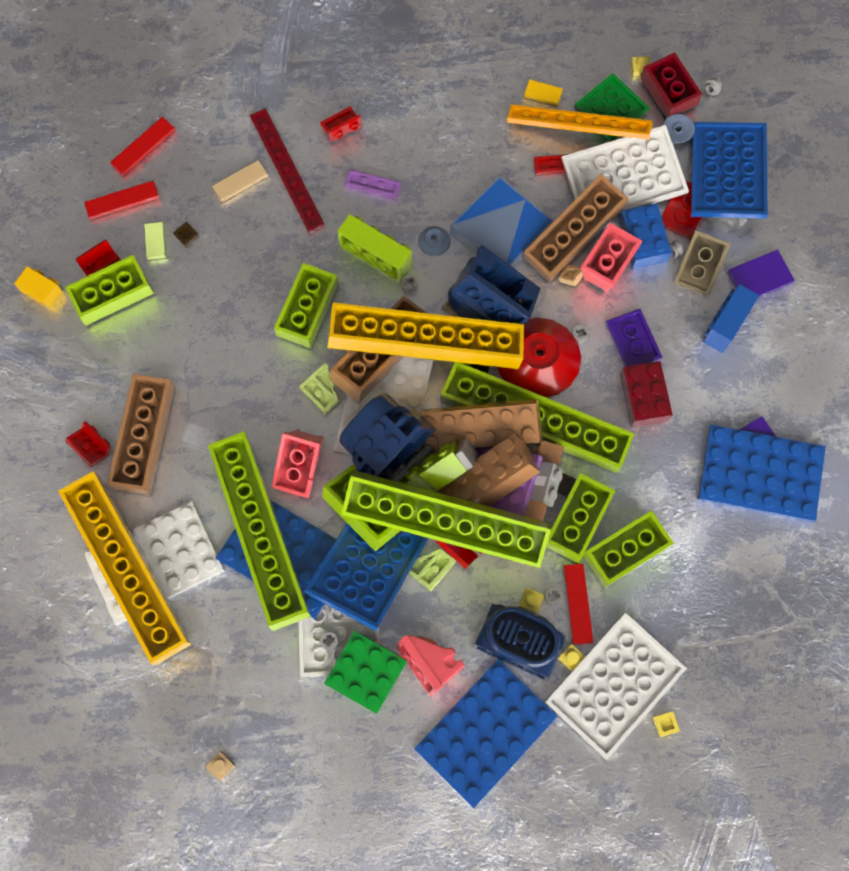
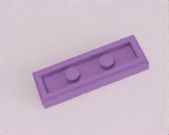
[344,169,401,201]

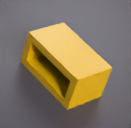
[14,266,62,309]

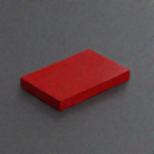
[661,180,702,240]

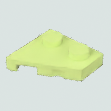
[299,363,339,415]
[409,548,456,592]

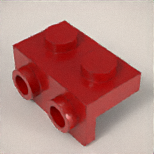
[320,106,362,142]
[75,239,121,276]
[65,421,110,468]

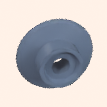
[663,114,695,143]
[418,226,451,256]

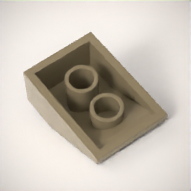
[674,230,731,296]

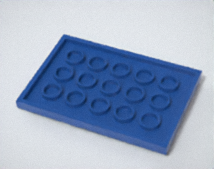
[691,122,768,219]
[698,425,826,522]
[215,500,336,620]
[305,523,429,631]
[414,659,558,808]

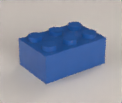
[619,203,672,269]
[704,284,760,353]

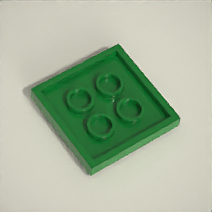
[574,73,650,142]
[324,630,407,714]

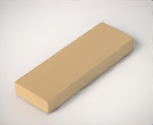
[212,160,268,202]

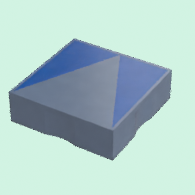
[450,176,554,269]

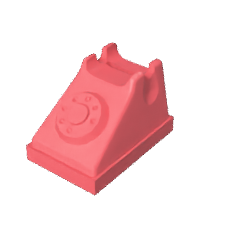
[580,223,642,293]
[271,429,324,498]
[396,635,465,697]

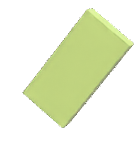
[144,222,166,260]

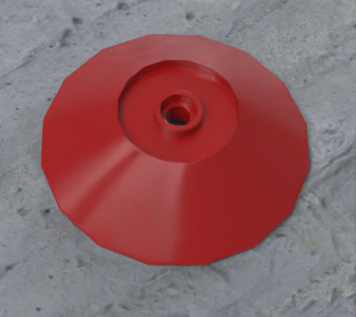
[498,317,581,398]

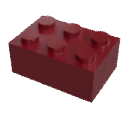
[641,52,702,118]
[620,361,673,427]

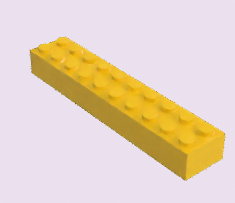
[328,302,524,369]
[58,471,191,665]

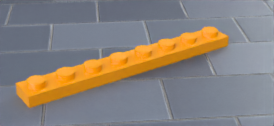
[507,104,653,140]

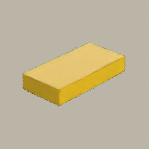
[524,79,563,107]

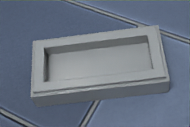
[456,438,478,470]

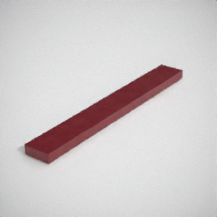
[250,108,325,234]

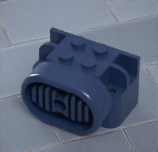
[448,245,541,324]
[339,393,436,479]
[473,603,566,681]

